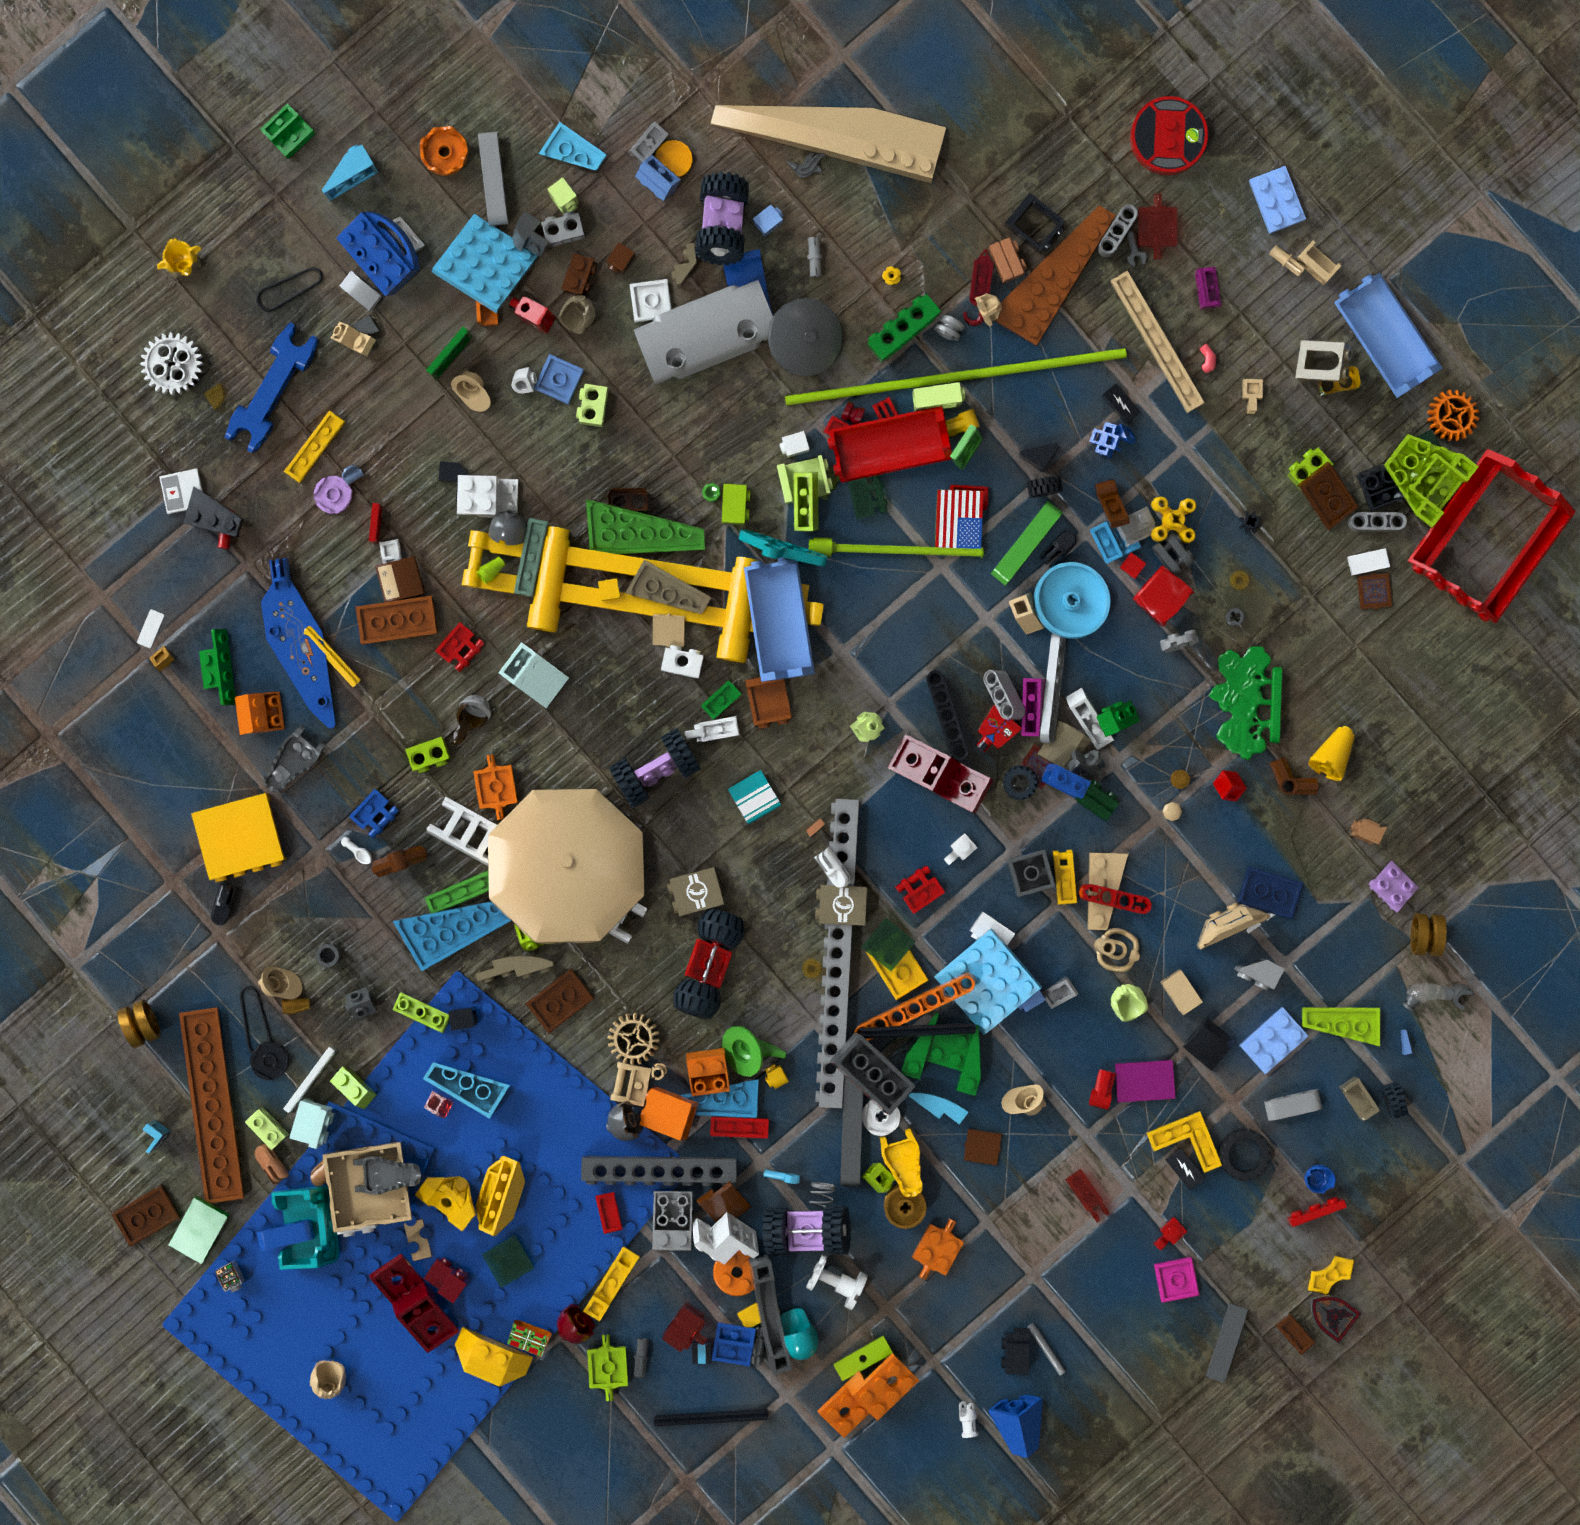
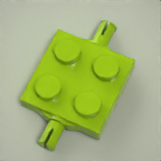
[587,1334,628,1401]

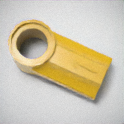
[946,409,980,437]

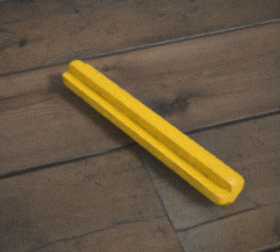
[303,626,361,687]

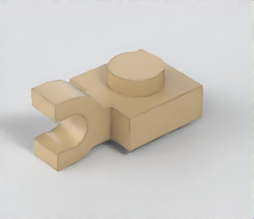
[1242,379,1263,414]

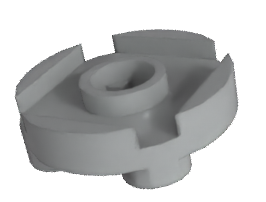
[1160,630,1199,653]

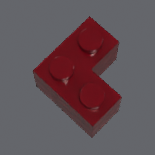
[424,1257,471,1303]

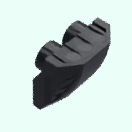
[1356,463,1406,512]
[1182,1017,1236,1071]

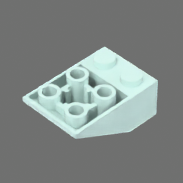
[499,642,569,708]

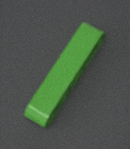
[991,501,1063,586]

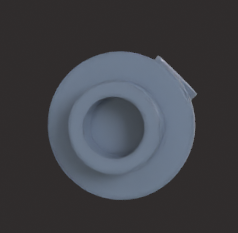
[342,465,364,485]

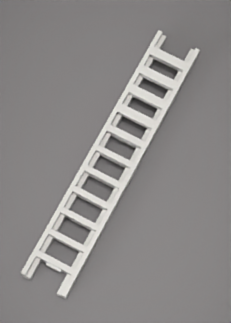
[426,797,647,944]

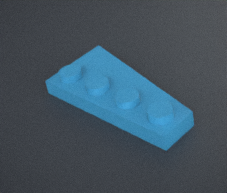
[681,1079,759,1118]

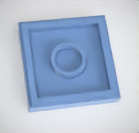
[534,354,585,405]

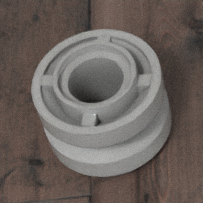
[934,315,965,341]

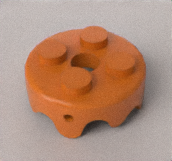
[420,126,468,176]
[713,1250,754,1296]

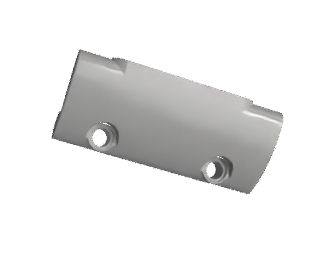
[634,280,773,385]

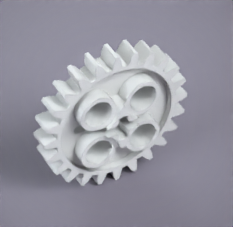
[140,332,204,396]

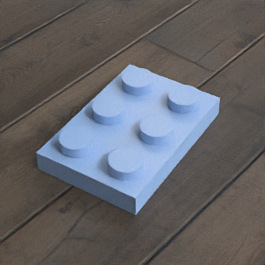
[1249,166,1306,234]
[1239,1007,1308,1074]

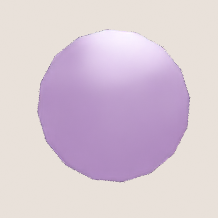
[314,476,352,514]

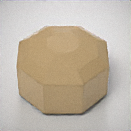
[1162,802,1182,821]

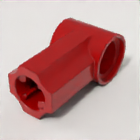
[1089,1069,1116,1110]

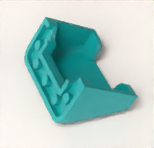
[271,1186,339,1270]

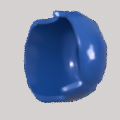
[1304,1164,1336,1194]

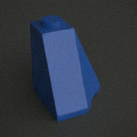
[989,1394,1042,1458]

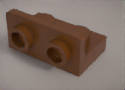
[561,253,597,296]

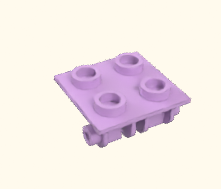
[1369,860,1419,912]

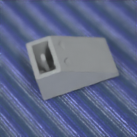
[652,1191,692,1251]

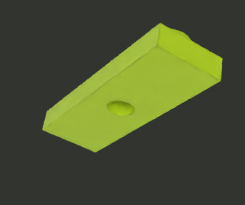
[392,992,450,1034]
[833,1335,893,1381]

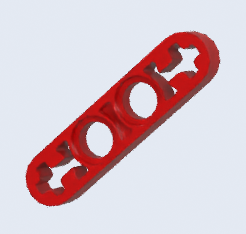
[1079,884,1152,914]

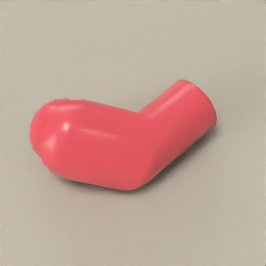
[1199,344,1217,373]

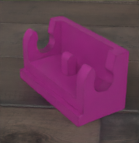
[1195,267,1222,310]

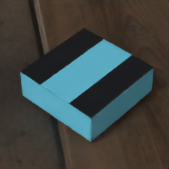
[692,1343,712,1364]

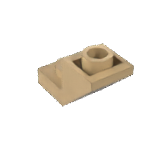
[331,322,376,357]

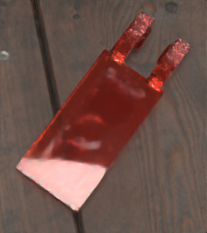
[1065,1168,1110,1222]

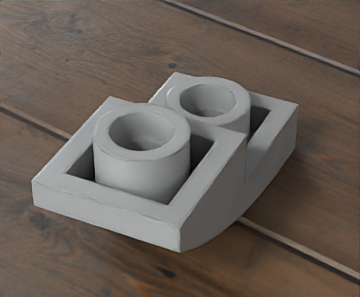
[340,271,383,311]

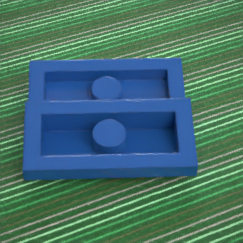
[712,1322,756,1366]

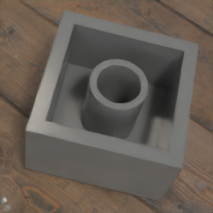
[1006,849,1055,897]

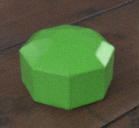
[702,483,721,502]

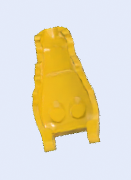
[879,1128,923,1198]

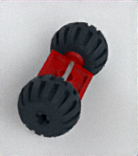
[673,909,745,1019]

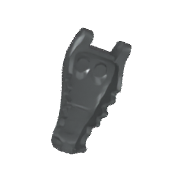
[262,724,326,793]
[353,1156,421,1195]

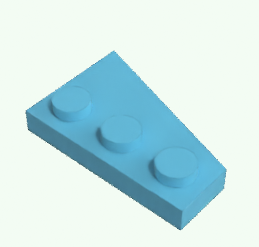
[539,122,607,171]

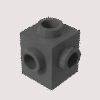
[345,987,377,1020]

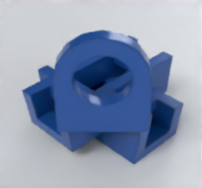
[1089,422,1136,459]

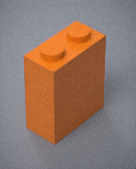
[639,1087,699,1141]

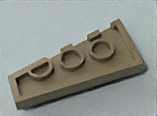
[626,560,711,615]

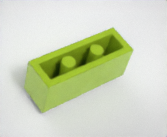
[794,472,819,531]

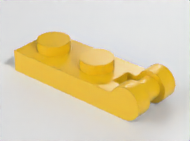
[1053,849,1077,905]

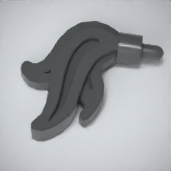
[787,153,825,178]

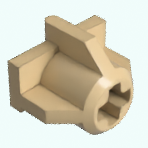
[975,293,1002,327]

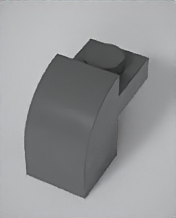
[512,212,549,257]

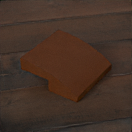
[697,1181,752,1222]

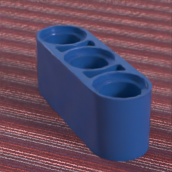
[256,1219,315,1251]

